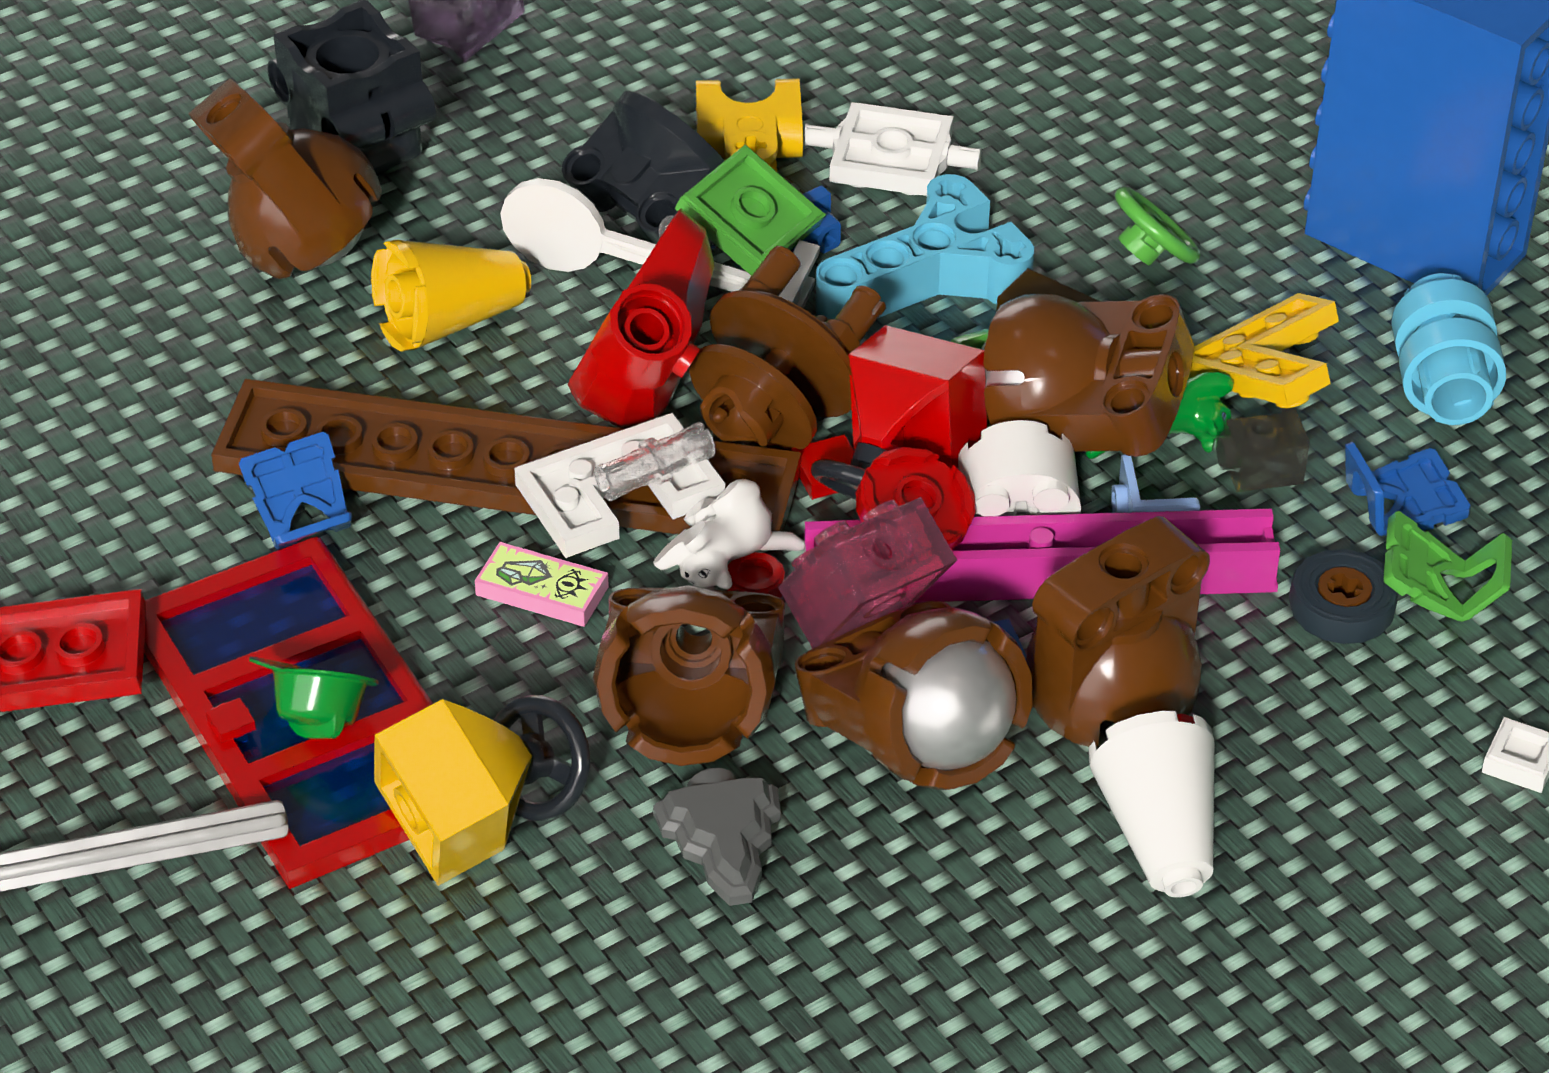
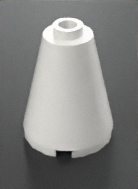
[1089,711,1215,897]

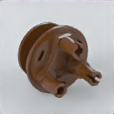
[689,246,886,451]

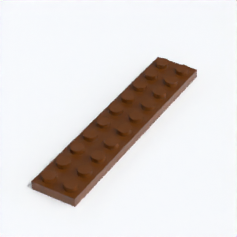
[211,379,801,535]

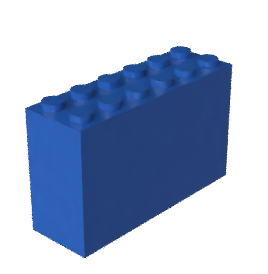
[1304,0,1549,295]

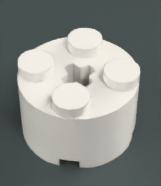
[958,420,1081,517]

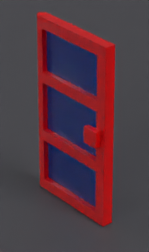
[144,537,434,889]

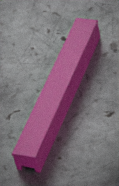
[801,509,1280,606]

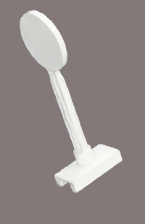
[500,178,820,308]

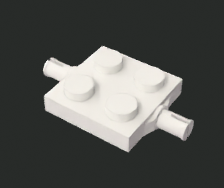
[803,102,982,196]

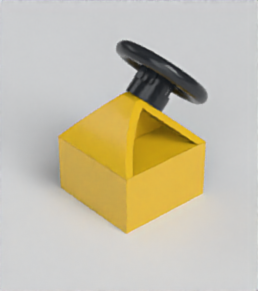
[374,695,590,886]

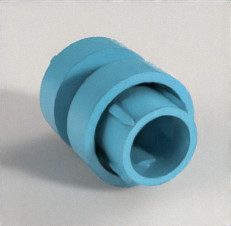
[1391,273,1506,425]

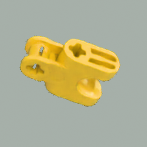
[696,78,803,172]

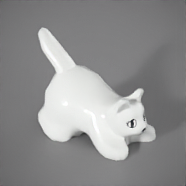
[653,479,804,590]

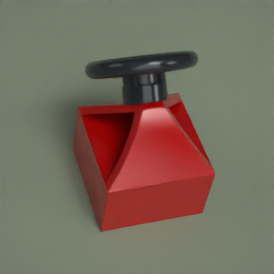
[811,325,987,500]

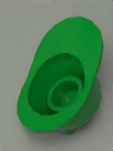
[249,657,379,739]

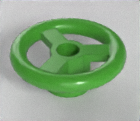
[1115,186,1201,266]

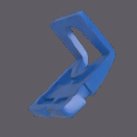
[239,432,352,550]
[1345,442,1471,536]

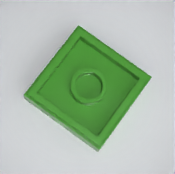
[675,145,826,276]

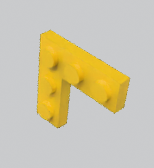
[1188,293,1339,408]

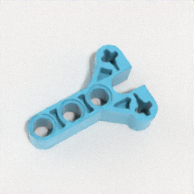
[816,174,1034,320]

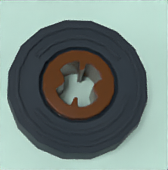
[1289,549,1398,644]

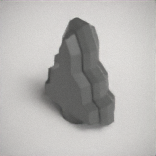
[653,768,781,906]

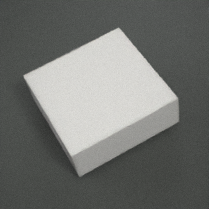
[1482,717,1549,793]

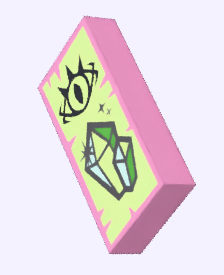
[475,542,609,627]

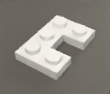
[514,413,725,558]

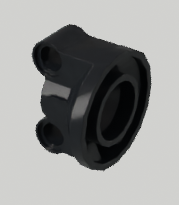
[561,91,724,244]

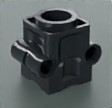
[267,0,436,176]

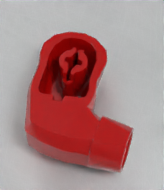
[568,208,715,429]

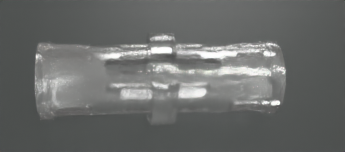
[594,422,715,501]

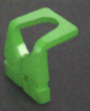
[1384,511,1512,622]

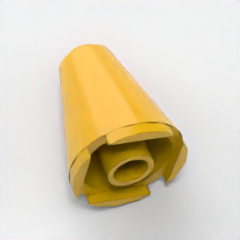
[371,240,531,352]

